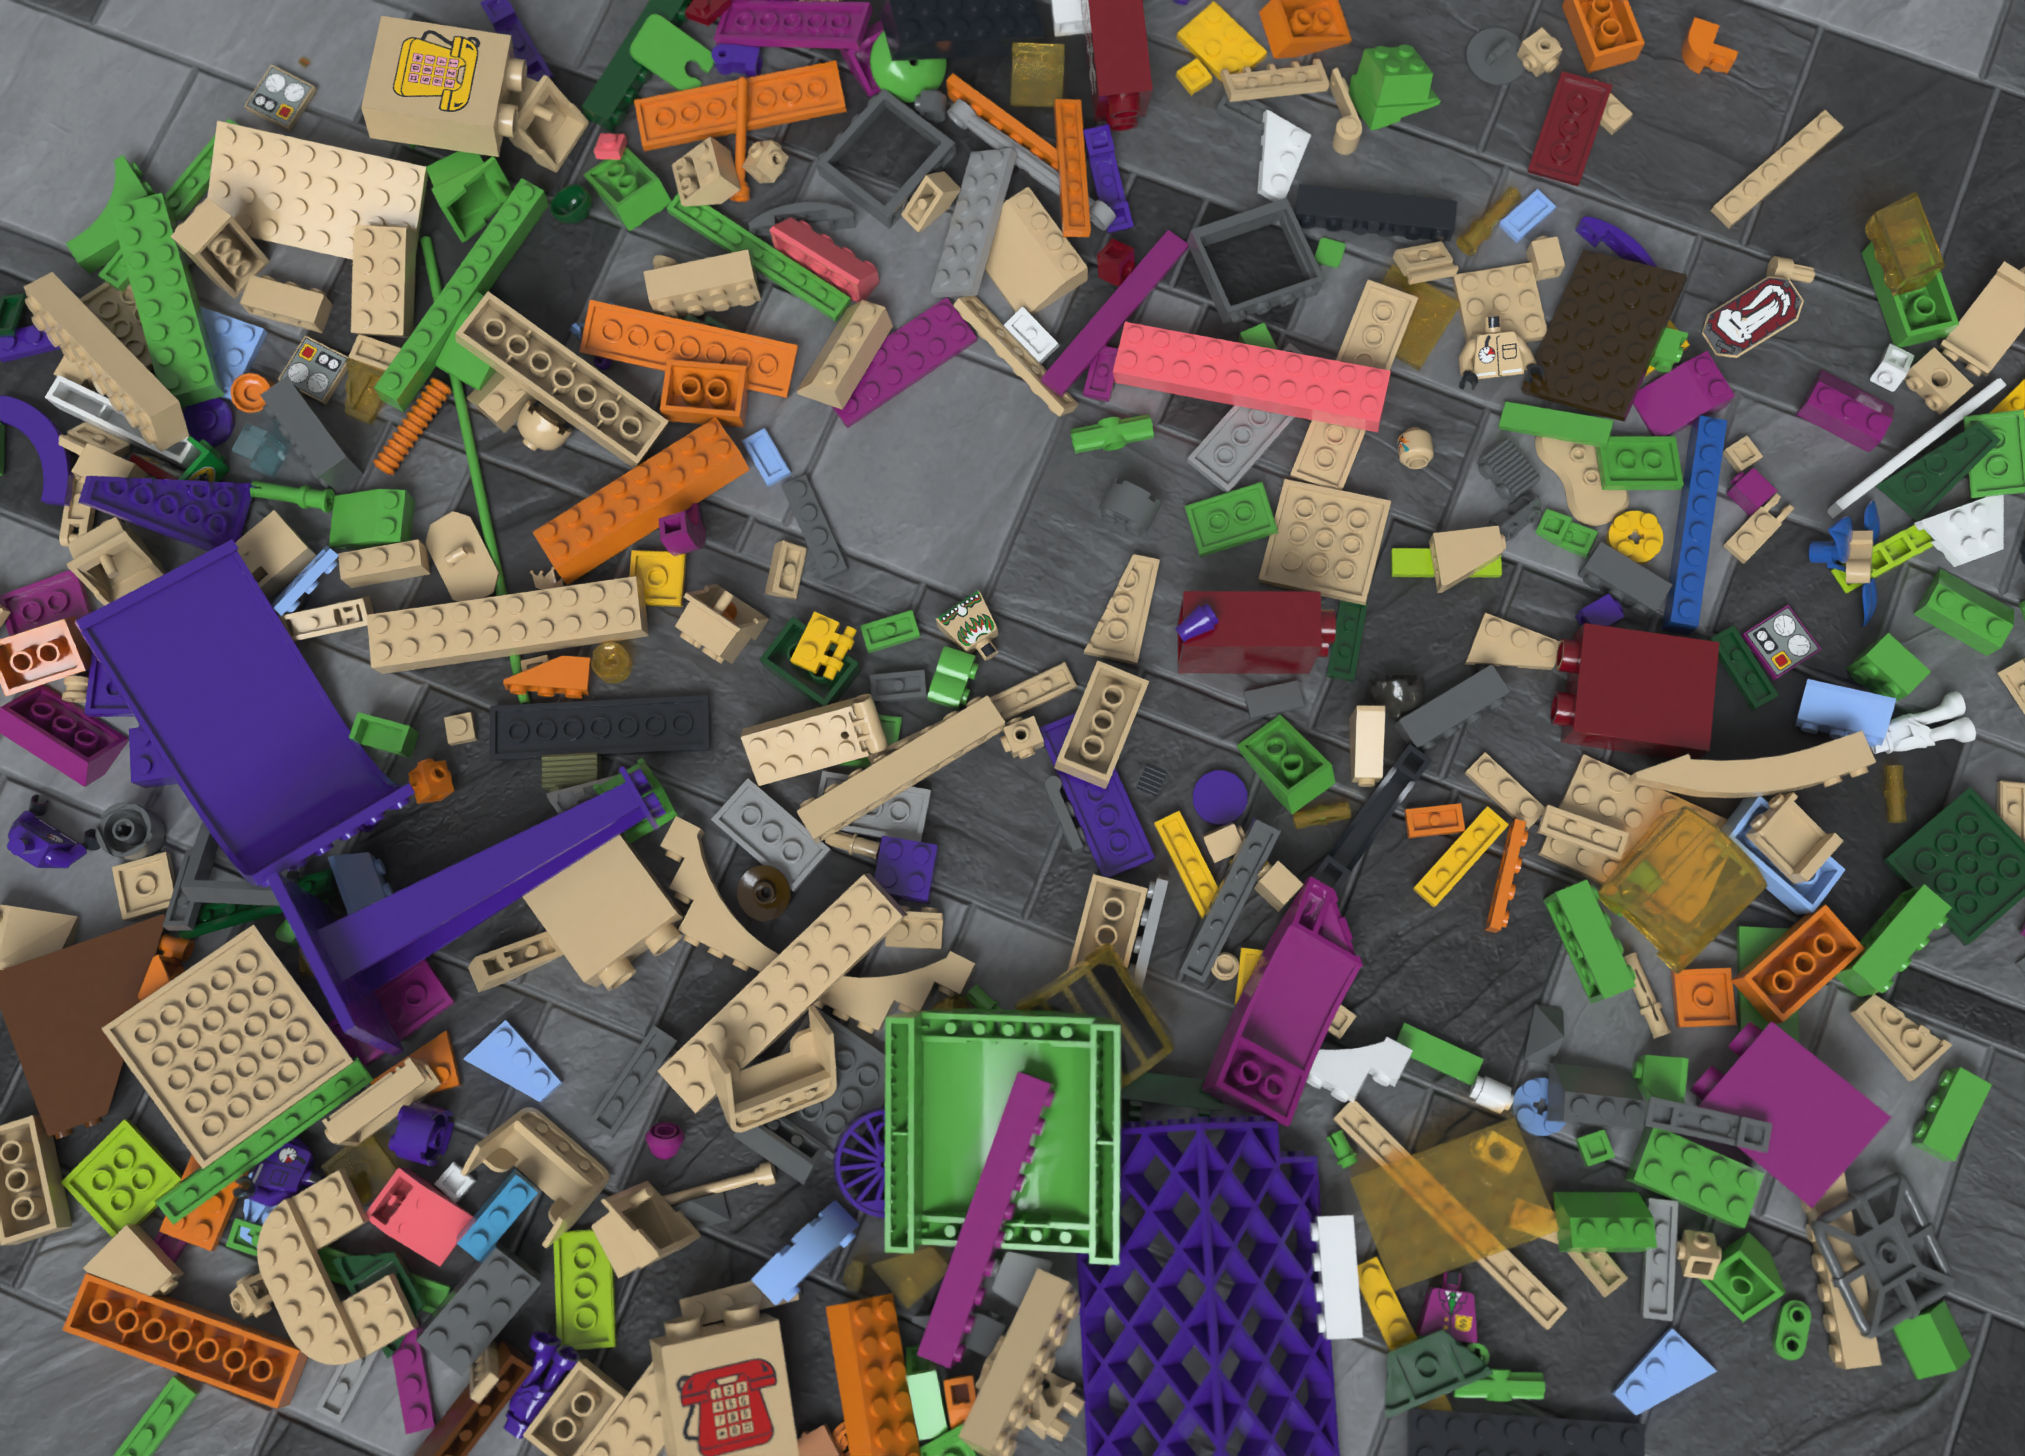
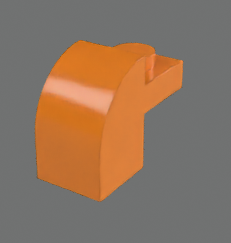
[1681,17,1738,74]

